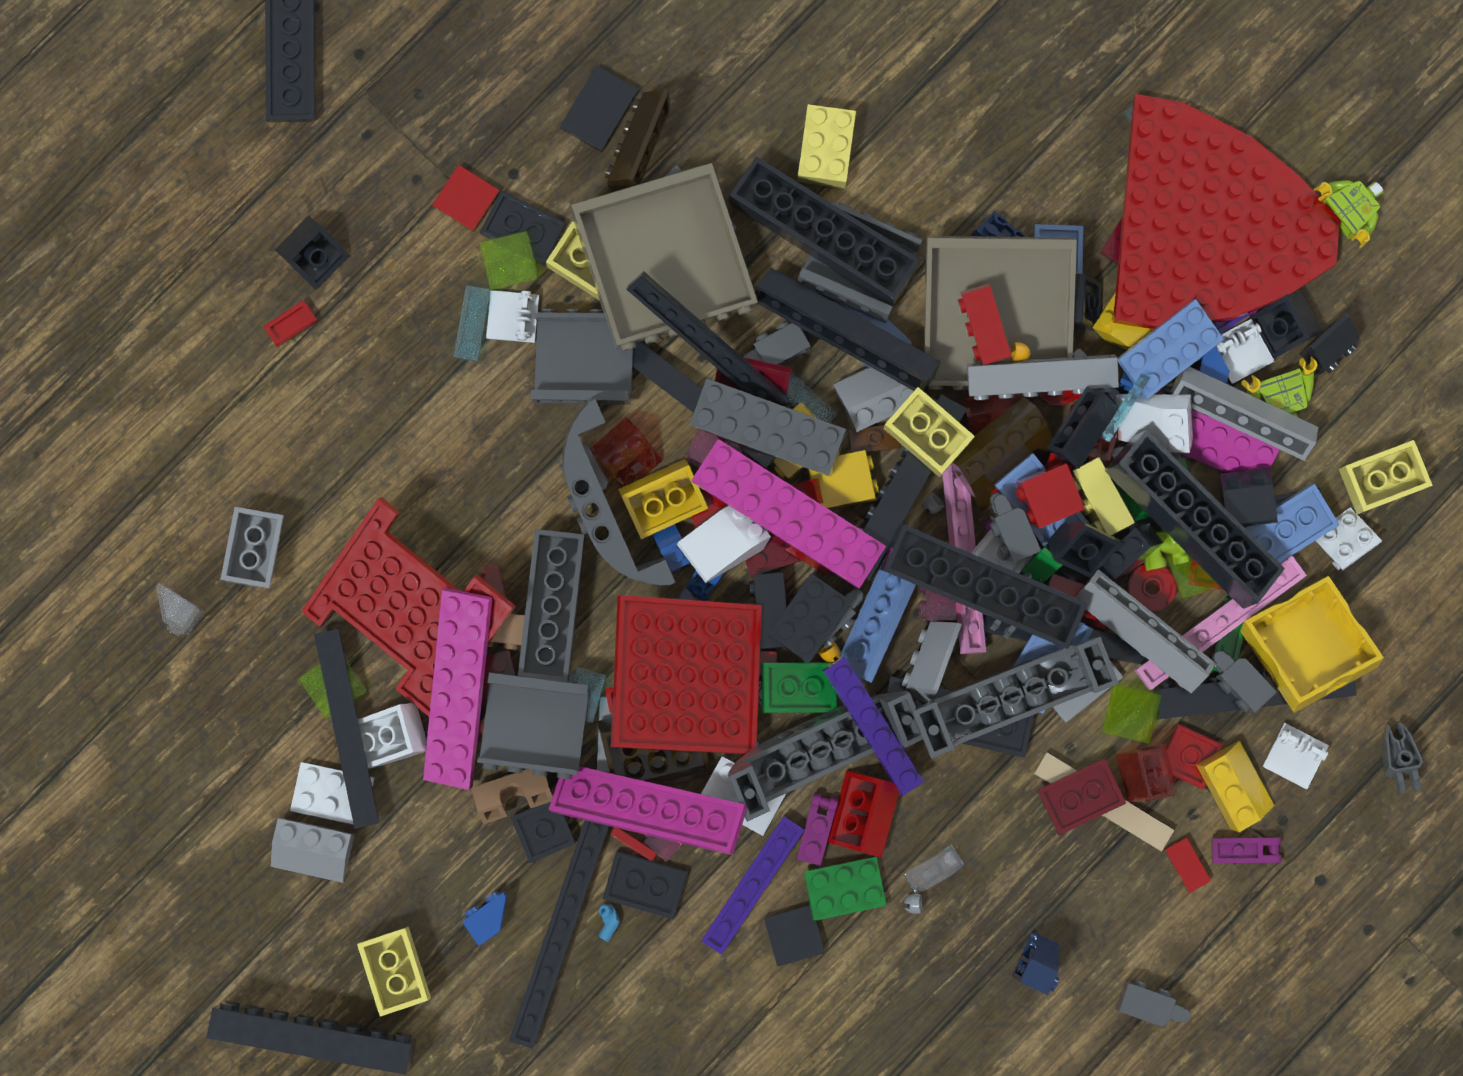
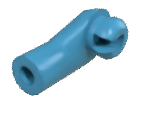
[598,904,620,942]

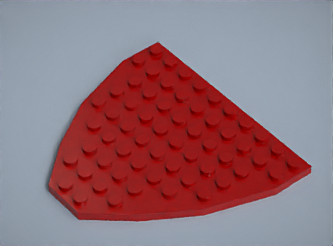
[1113,94,1340,329]

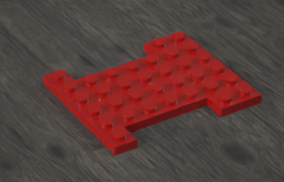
[301,497,516,717]

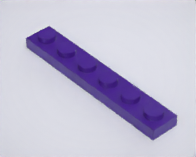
[822,657,924,796]
[701,816,804,955]

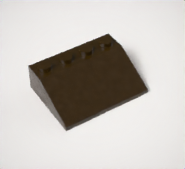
[605,88,670,191]
[951,397,1053,511]
[597,717,712,786]

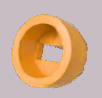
[1011,342,1030,362]
[819,642,841,663]

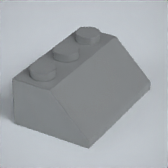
[833,367,914,432]
[220,507,284,589]
[902,622,962,703]
[271,818,355,883]

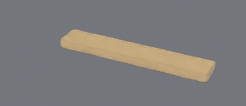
[1033,752,1174,852]

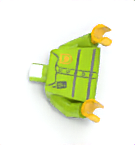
[1313,180,1383,248]
[1242,356,1317,417]

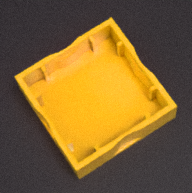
[1240,576,1384,713]

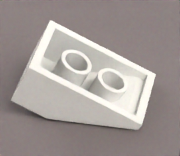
[1116,394,1193,453]
[677,506,771,583]
[358,703,427,769]
[701,756,786,836]

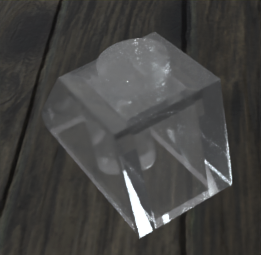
[156,583,204,637]
[904,844,965,894]

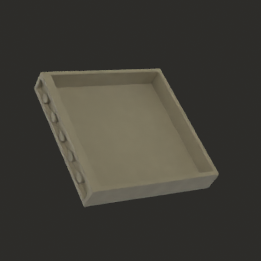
[570,163,758,351]
[924,236,1077,391]

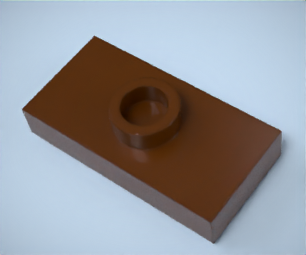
[848,425,900,453]

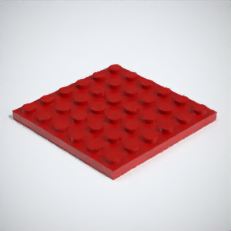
[611,595,762,754]

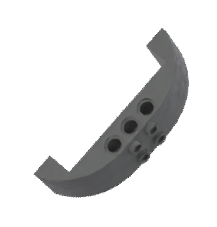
[563,398,675,585]
[912,637,1119,758]
[728,691,923,822]

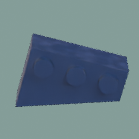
[1012,931,1059,995]

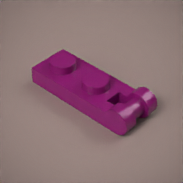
[796,792,838,866]
[1211,837,1282,863]

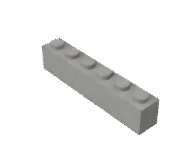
[967,355,1119,400]
[1171,367,1318,461]
[1075,570,1216,693]

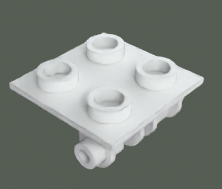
[486,290,539,343]
[1216,319,1274,384]
[1315,507,1382,570]
[1262,723,1329,789]

